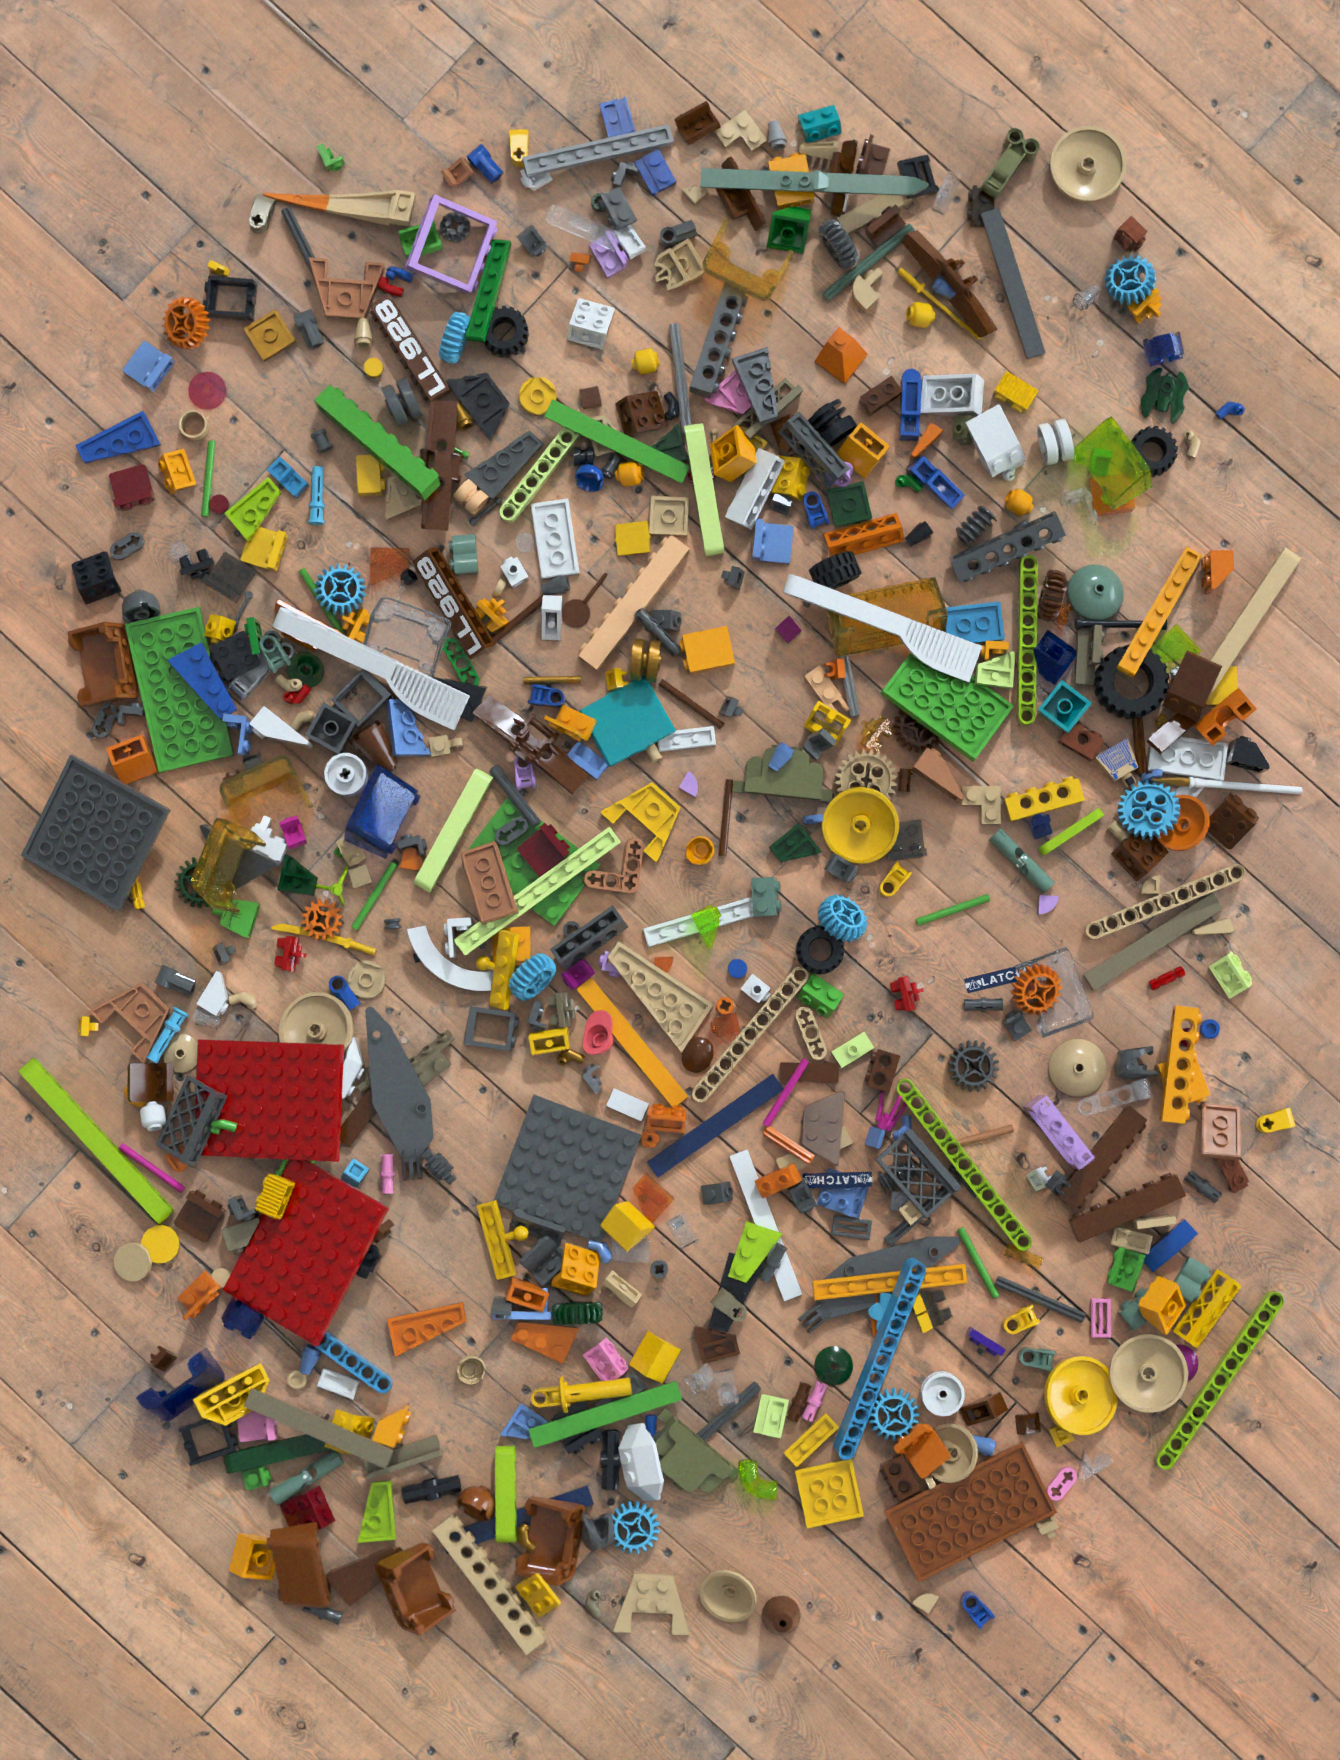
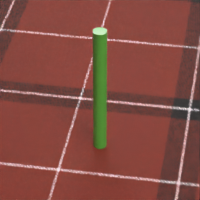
[201,440,216,517]
[299,568,345,634]
[351,862,397,931]
[916,894,990,926]
[957,1227,1000,1299]

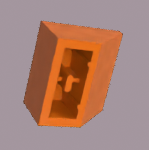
[1201,550,1234,594]
[106,734,158,784]

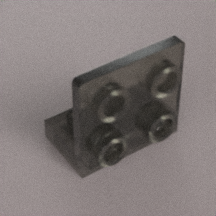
[201,552,256,603]
[887,819,927,862]

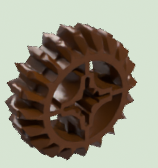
[1037,570,1067,622]
[893,710,939,753]

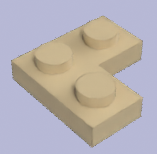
[714,110,767,153]
[961,786,1001,825]

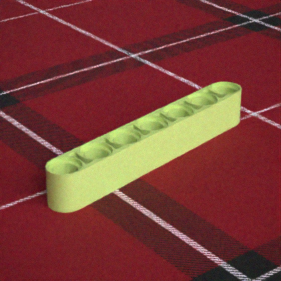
[684,423,725,557]
[500,427,581,524]
[413,768,493,893]

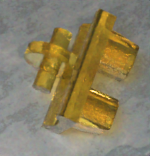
[859,716,894,752]

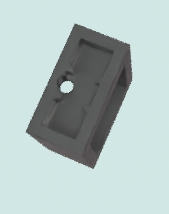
[332,669,393,729]
[464,1006,519,1051]

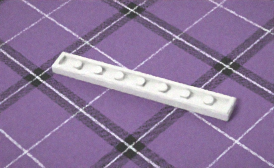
[730,1149,802,1301]

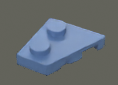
[500,1403,550,1439]

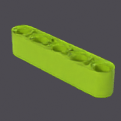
[495,1446,517,1543]

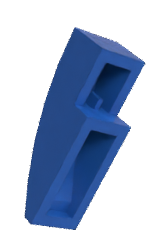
[899,378,922,441]
[906,455,965,509]
[1143,1219,1198,1272]

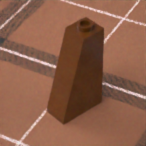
[326,1545,403,1607]

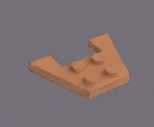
[308,257,385,319]
[89,982,171,1063]

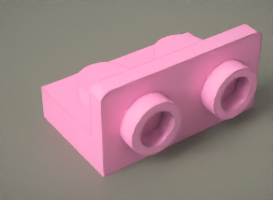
[583,1338,629,1381]

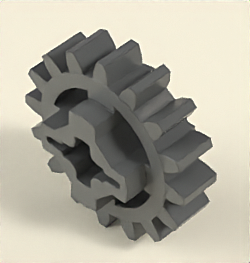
[422,1148,457,1185]

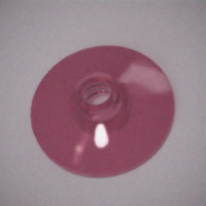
[188,372,227,410]

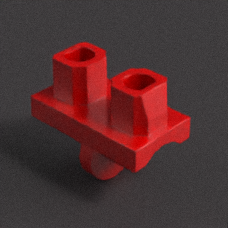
[274,936,307,972]
[890,976,924,1012]

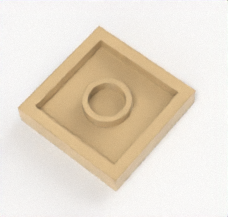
[649,496,689,537]
[1131,1214,1176,1229]

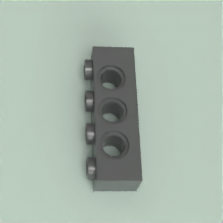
[550,906,628,971]

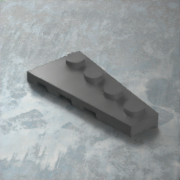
[732,347,778,425]
[464,431,544,500]

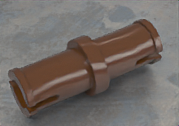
[786,1381,812,1422]

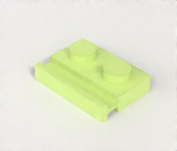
[753,1393,789,1438]

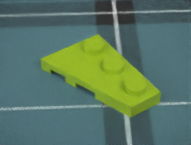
[357,1480,396,1543]

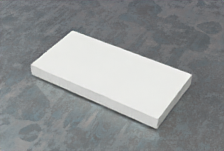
[531,498,580,580]
[1147,733,1228,781]

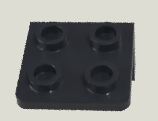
[72,551,122,605]
[210,631,261,683]
[551,1401,603,1455]

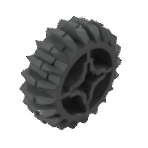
[818,219,859,269]
[947,1040,999,1092]

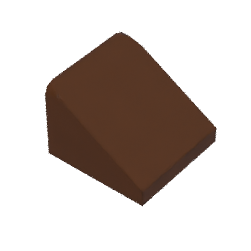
[1015,1413,1041,1435]

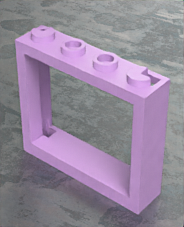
[404,194,497,294]
[1023,1095,1095,1170]

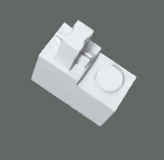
[245,815,288,866]

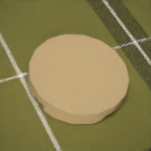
[347,960,386,999]
[114,1242,152,1281]

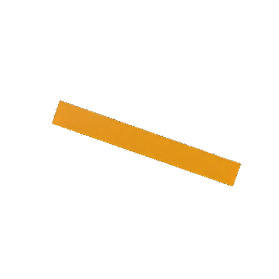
[1116,546,1203,678]
[576,978,688,1106]
[812,1264,967,1301]

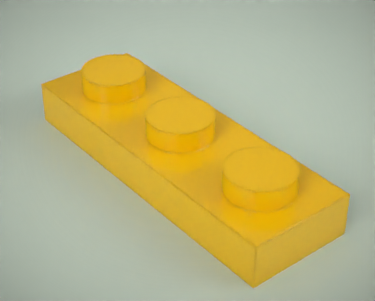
[783,1412,839,1467]

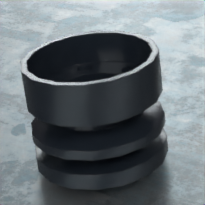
[808,399,858,447]

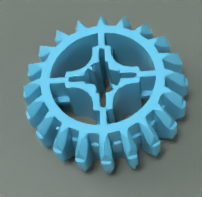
[1104,254,1156,306]
[439,312,470,364]
[314,564,366,615]
[817,894,868,943]
[509,953,557,1001]
[868,1388,920,1441]
[612,1501,660,1554]

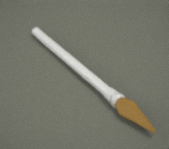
[1151,777,1302,795]

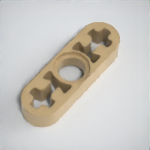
[795,1007,827,1060]

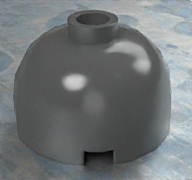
[122,589,161,623]

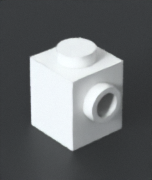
[500,557,529,589]
[740,974,771,1003]

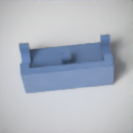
[567,742,608,780]

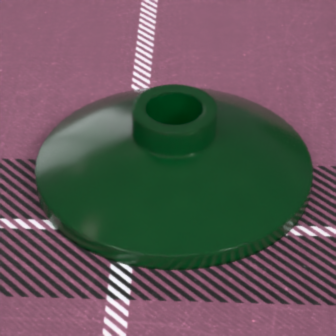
[287,652,324,687]
[814,1346,853,1385]

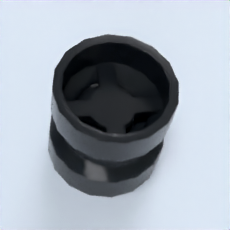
[574,447,593,466]

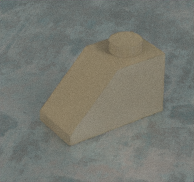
[221,1217,260,1254]

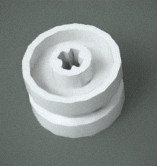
[1037,418,1074,466]
[324,753,369,797]
[920,1371,965,1416]

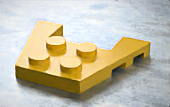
[600,782,681,862]

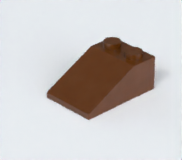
[1162,650,1222,722]

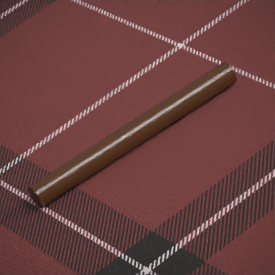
[491,594,543,643]
[659,679,725,729]
[719,779,733,856]

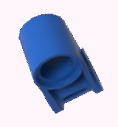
[803,491,830,530]
[528,684,566,708]
[960,1591,995,1629]

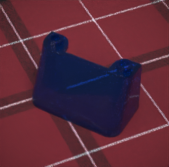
[344,765,421,859]
[136,1347,225,1421]

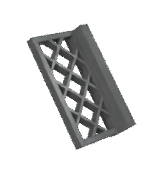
[156,1075,228,1166]
[875,1128,961,1218]

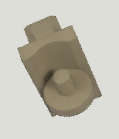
[548,992,580,1028]

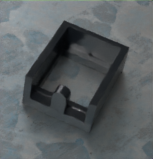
[203,276,257,322]
[178,1419,238,1466]

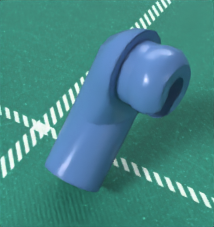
[892,1115,912,1140]
[588,1240,612,1264]

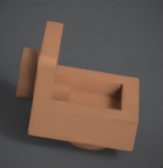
[440,157,475,187]

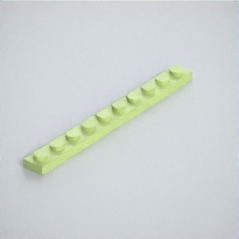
[454,827,621,956]

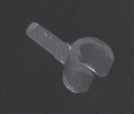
[1036,676,1047,702]

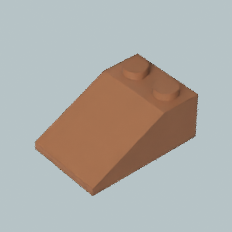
[911,748,964,803]

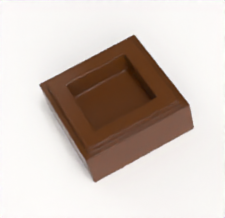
[580,386,602,409]

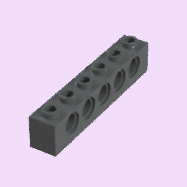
[689,282,748,399]
[949,511,1066,582]

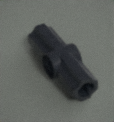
[601,1429,620,1490]
[401,1474,462,1504]

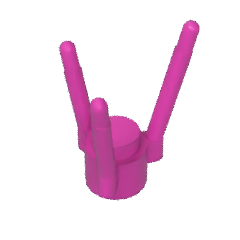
[875,1091,907,1132]

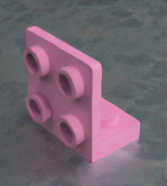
[237,1411,278,1442]

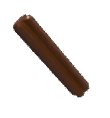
[1132,717,1147,774]

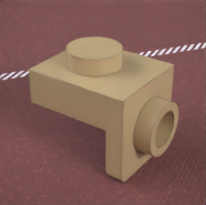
[336,833,366,867]

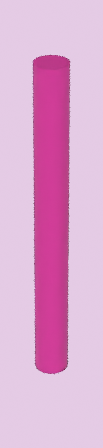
[763,1058,809,1127]
[118,1143,185,1193]

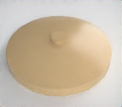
[1050,126,1126,203]
[279,992,353,1054]
[1109,1334,1188,1413]

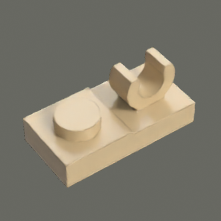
[601,1270,642,1308]

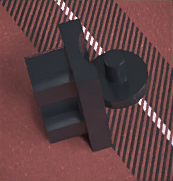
[179,548,215,582]
[356,1244,382,1279]

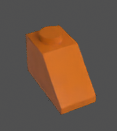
[505,1276,549,1312]

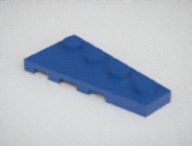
[75,411,161,464]
[168,642,238,719]

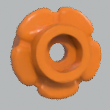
[641,1130,659,1148]

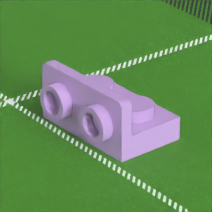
[589,231,628,279]

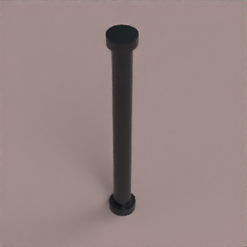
[1075,618,1167,630]

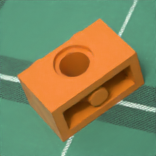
[754,1163,802,1199]

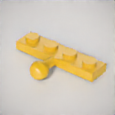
[476,930,519,1010]
[476,1200,529,1280]

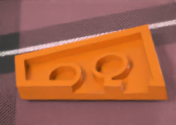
[511,1321,579,1364]

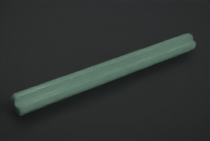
[823,224,915,301]

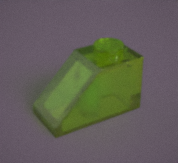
[691,904,721,949]

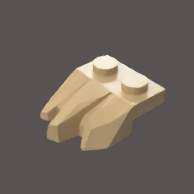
[654,238,708,290]

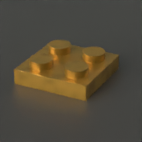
[243,309,296,362]

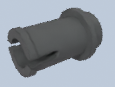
[602,453,622,479]

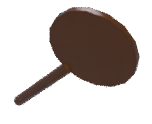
[562,573,607,627]

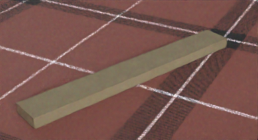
[1083,893,1223,991]
[244,1388,394,1469]

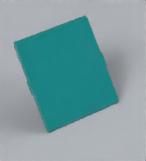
[579,675,676,767]

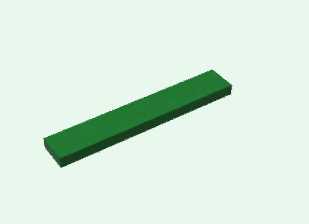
[465,239,512,343]

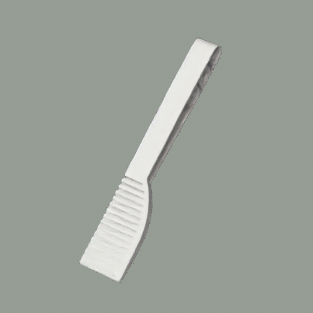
[783,574,982,682]
[273,607,470,730]

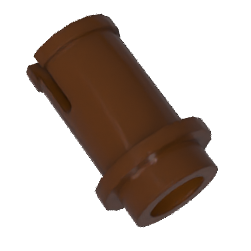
[898,768,913,792]

